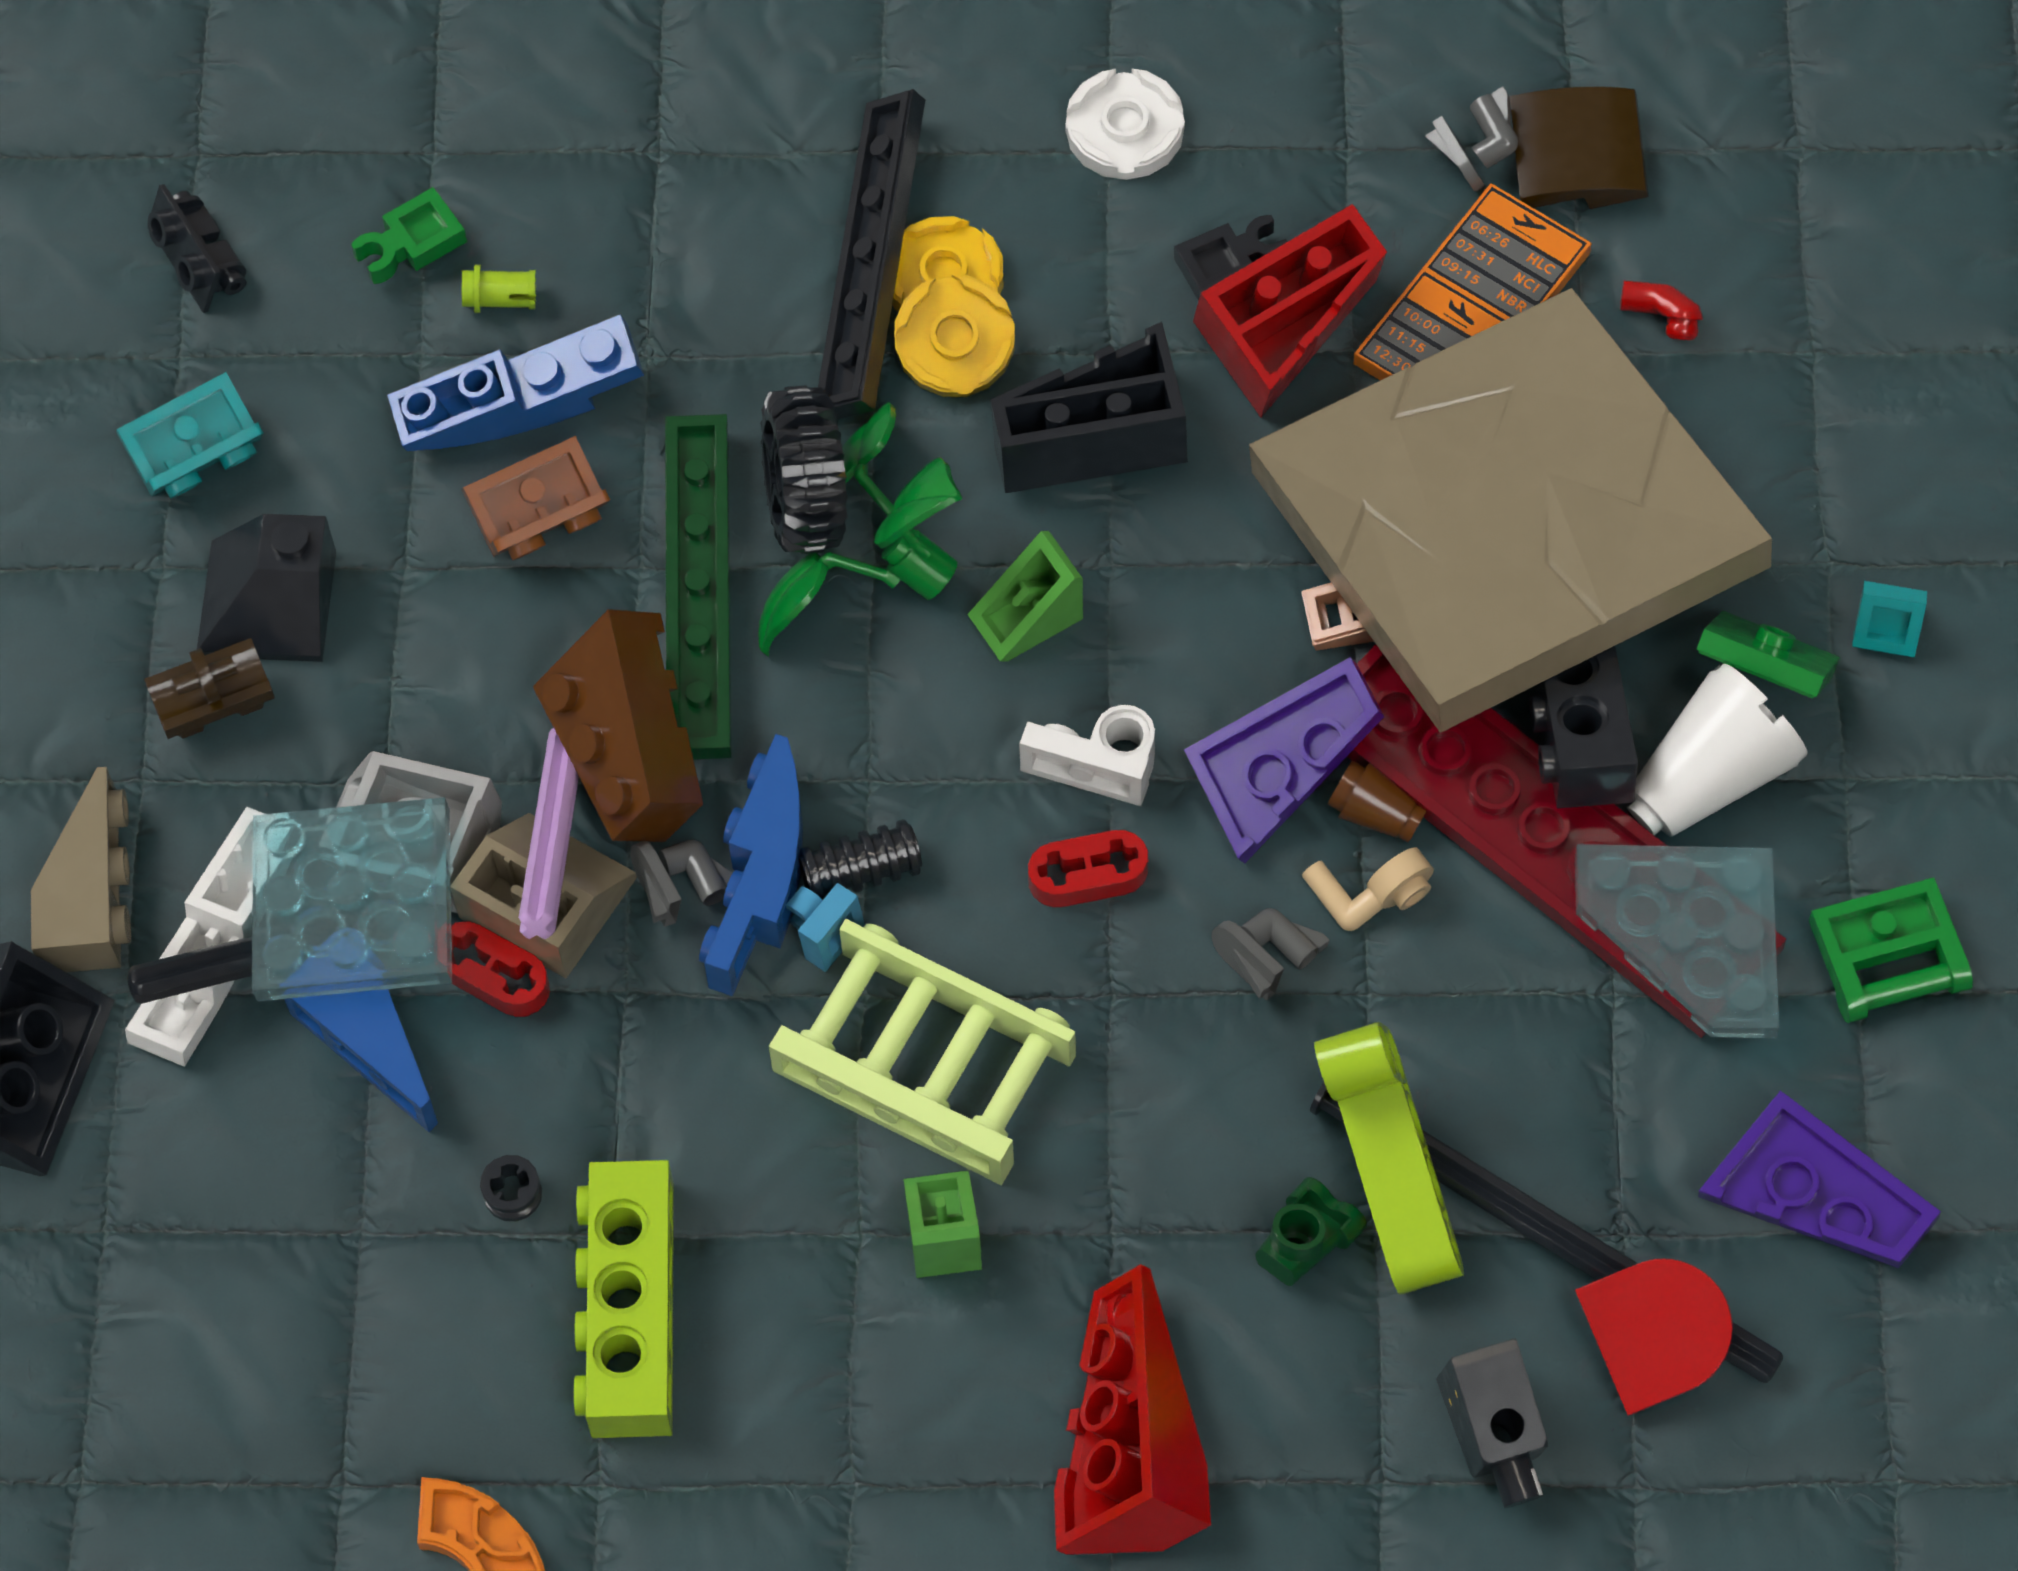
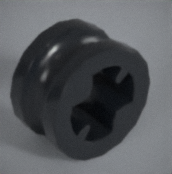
[480,1155,542,1222]

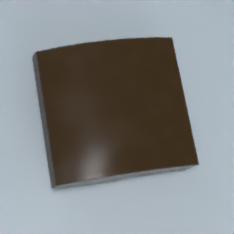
[1510,86,1649,209]

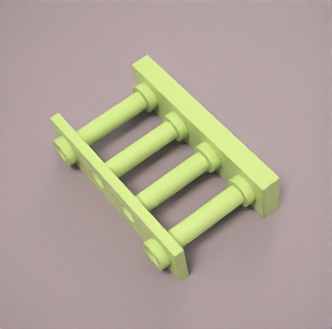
[769,919,1076,1186]

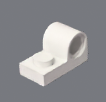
[1019,705,1155,806]

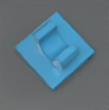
[786,883,865,972]

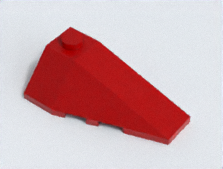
[1054,1264,1211,1555]

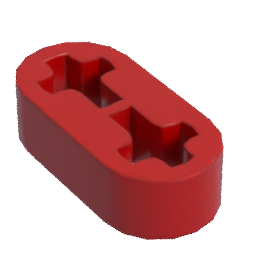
[1028,830,1148,907]
[435,921,550,1017]

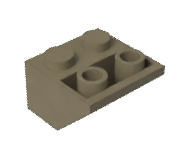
[450,813,637,979]

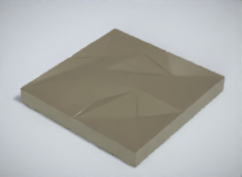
[1249,288,1772,733]

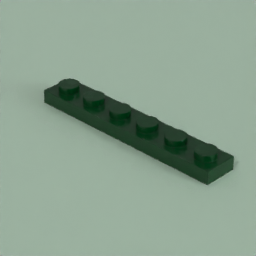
[665,414,732,760]

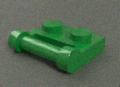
[1809,877,1973,1023]

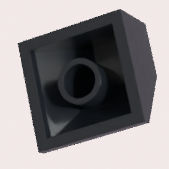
[197,514,336,662]

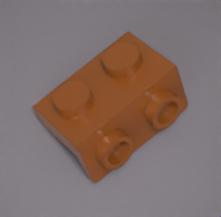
[461,436,610,561]

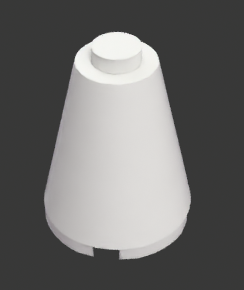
[1628,663,1808,837]

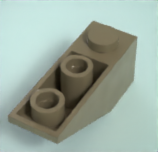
[31,767,131,973]

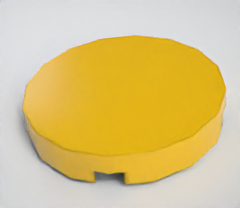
[892,216,1004,312]
[894,275,1015,397]

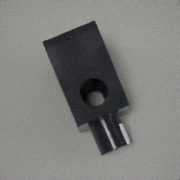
[1436,1338,1548,1508]

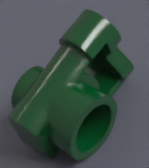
[1255,1177,1367,1286]

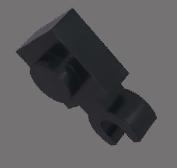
[1174,215,1287,301]

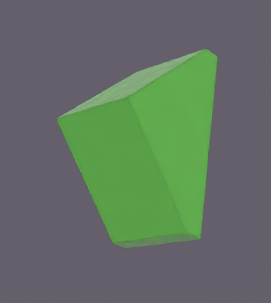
[967,531,1083,662]
[903,1170,982,1278]

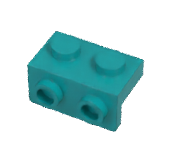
[116,372,264,499]

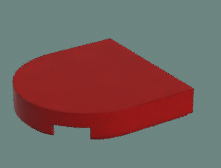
[1575,1259,1733,1416]

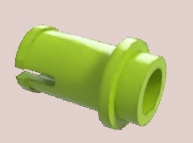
[462,264,536,313]

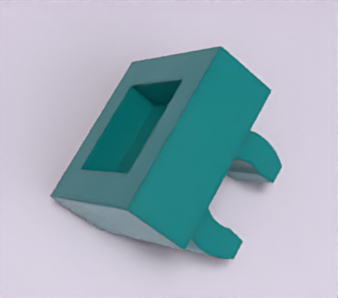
[1852,581,1927,657]

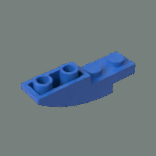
[387,314,644,451]
[699,734,803,996]

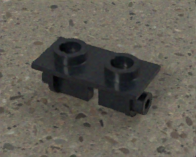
[148,184,247,313]

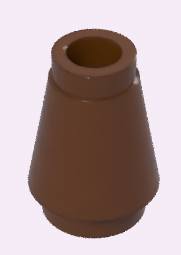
[1327,760,1426,843]

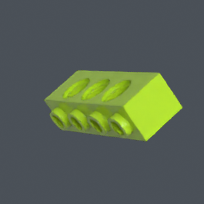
[574,1160,674,1438]

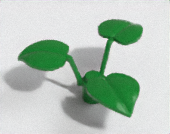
[758,402,962,657]

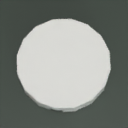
[1065,69,1185,180]

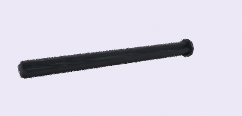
[1310,1082,1783,1383]

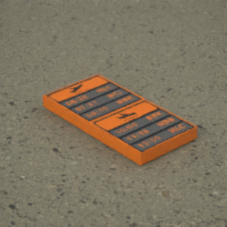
[1353,183,1592,381]

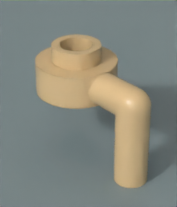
[1302,847,1434,931]

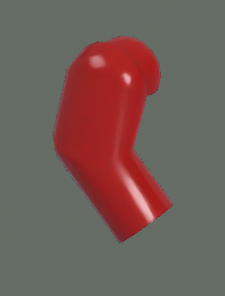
[1620,280,1703,340]

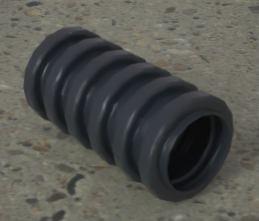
[798,819,922,900]

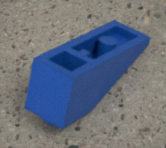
[281,934,438,1132]

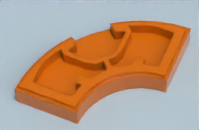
[417,1477,545,1571]

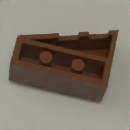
[533,609,703,842]

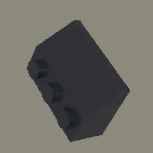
[0,941,115,1176]

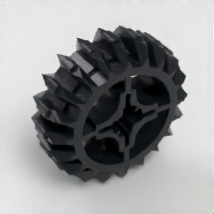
[760,385,848,554]

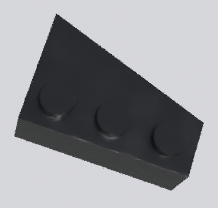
[990,322,1188,494]

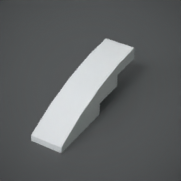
[125,807,304,1067]

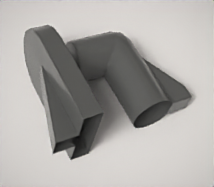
[1425,86,1518,192]
[631,839,732,927]
[1211,908,1330,1000]

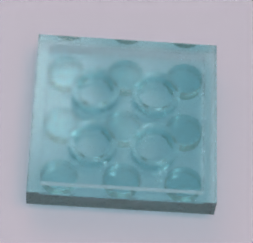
[252,797,452,1001]

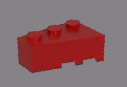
[1193,204,1387,418]

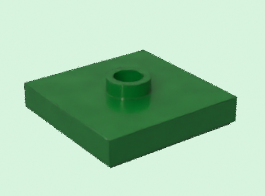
[1696,611,1840,699]

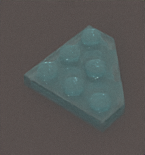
[1575,844,1779,1038]

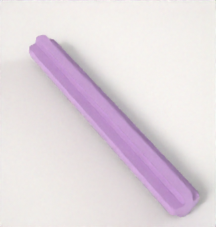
[518,728,579,939]

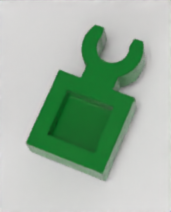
[351,187,467,284]

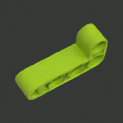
[1314,1022,1464,1295]

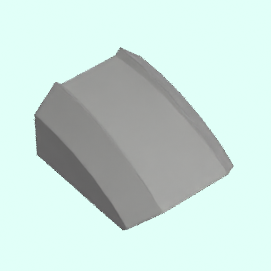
[320,751,502,913]

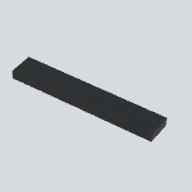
[818,89,926,420]

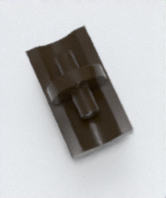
[144,638,275,739]

